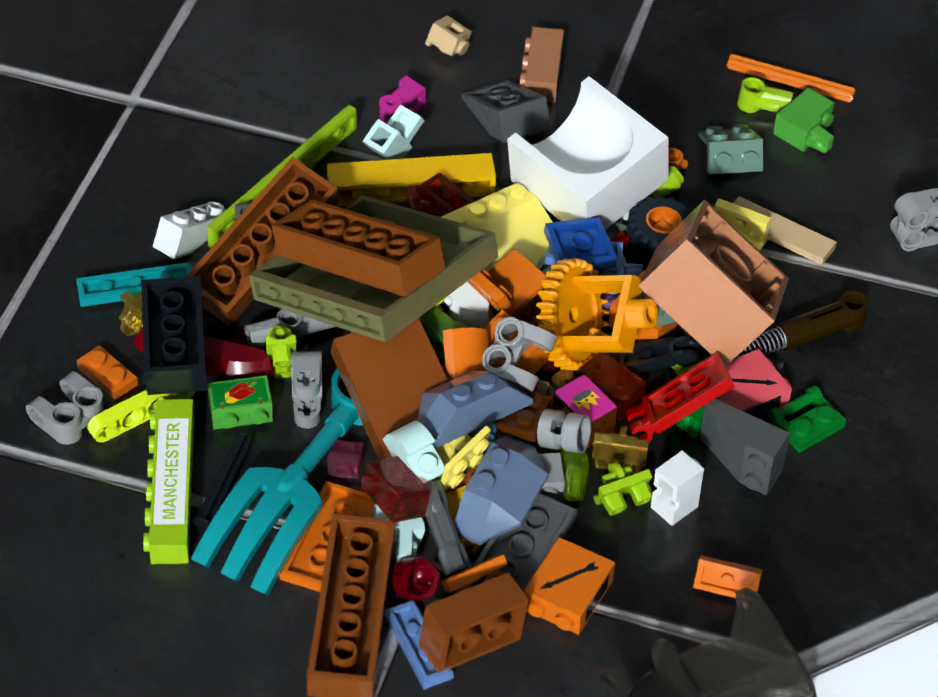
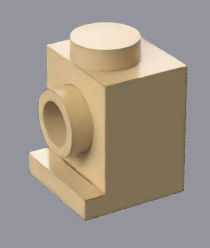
[425,15,472,56]

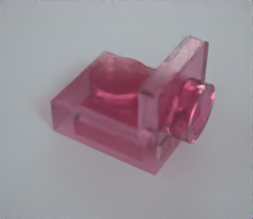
[327,440,364,479]

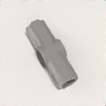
[244,309,336,348]

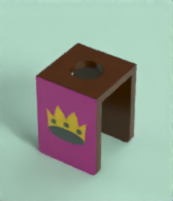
[555,375,617,448]

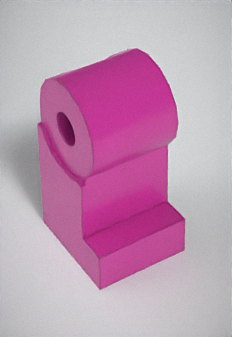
[379,75,426,124]

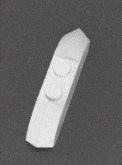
[442,282,495,328]

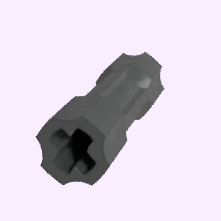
[414,481,471,578]

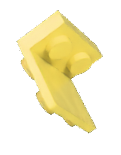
[430,425,491,492]

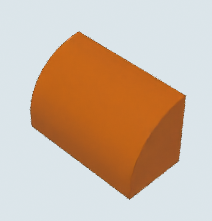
[443,327,489,381]

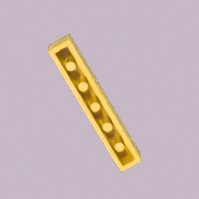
[327,153,496,206]

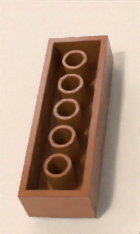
[186,157,339,327]
[271,199,445,297]
[307,514,395,697]

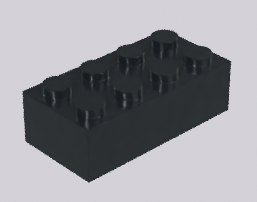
[141,276,208,395]

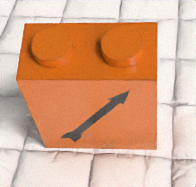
[524,537,615,635]

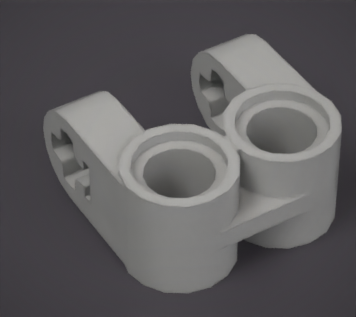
[890,188,938,251]
[482,317,558,393]
[291,351,322,429]
[26,371,105,445]

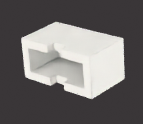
[651,451,704,526]

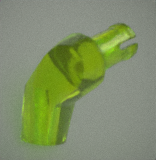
[544,447,589,501]

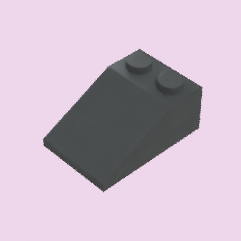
[461,80,550,143]
[700,399,790,496]

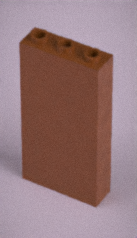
[330,318,478,502]

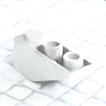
[153,201,225,259]

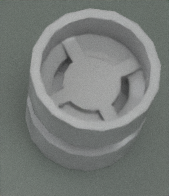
[537,409,592,454]

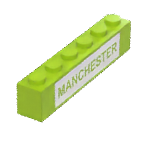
[143,399,194,564]

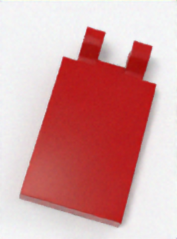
[625,351,735,446]

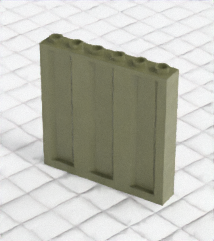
[249,195,498,343]

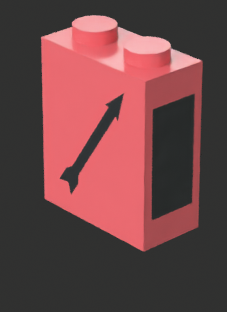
[717,349,792,419]

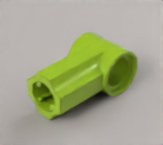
[737,77,793,113]

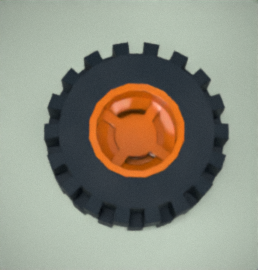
[626,196,693,268]

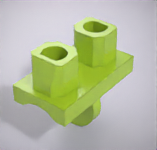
[266,325,296,378]
[593,462,652,516]

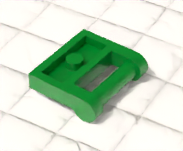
[766,385,846,453]

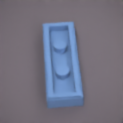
[385,600,454,689]

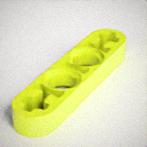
[87,390,194,443]

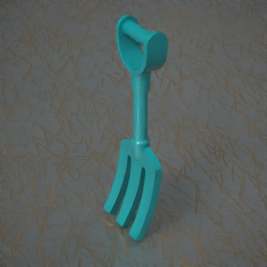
[191,368,363,596]

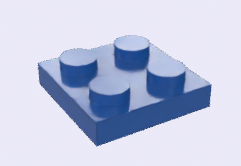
[544,217,617,269]

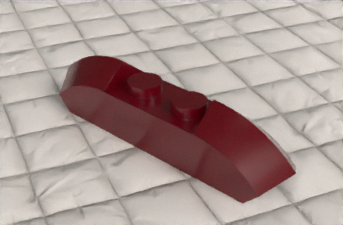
[132,327,275,380]

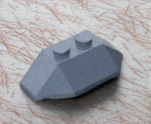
[417,371,533,449]
[454,435,548,545]

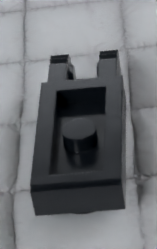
[618,335,700,376]

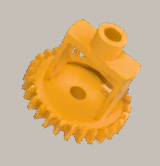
[536,258,658,371]

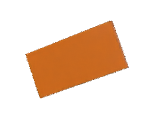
[279,481,376,592]

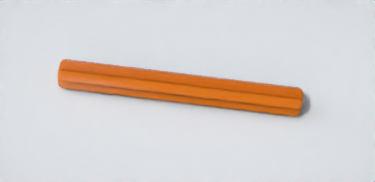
[727,54,855,103]

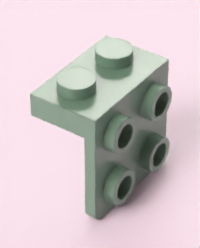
[699,125,763,174]

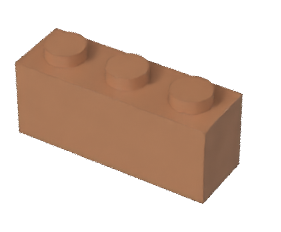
[520,27,564,103]

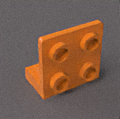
[468,249,547,317]

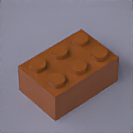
[419,572,529,673]

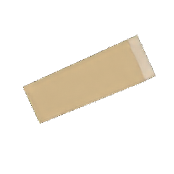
[733,196,836,265]

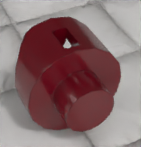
[392,557,440,600]

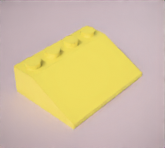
[441,182,553,272]

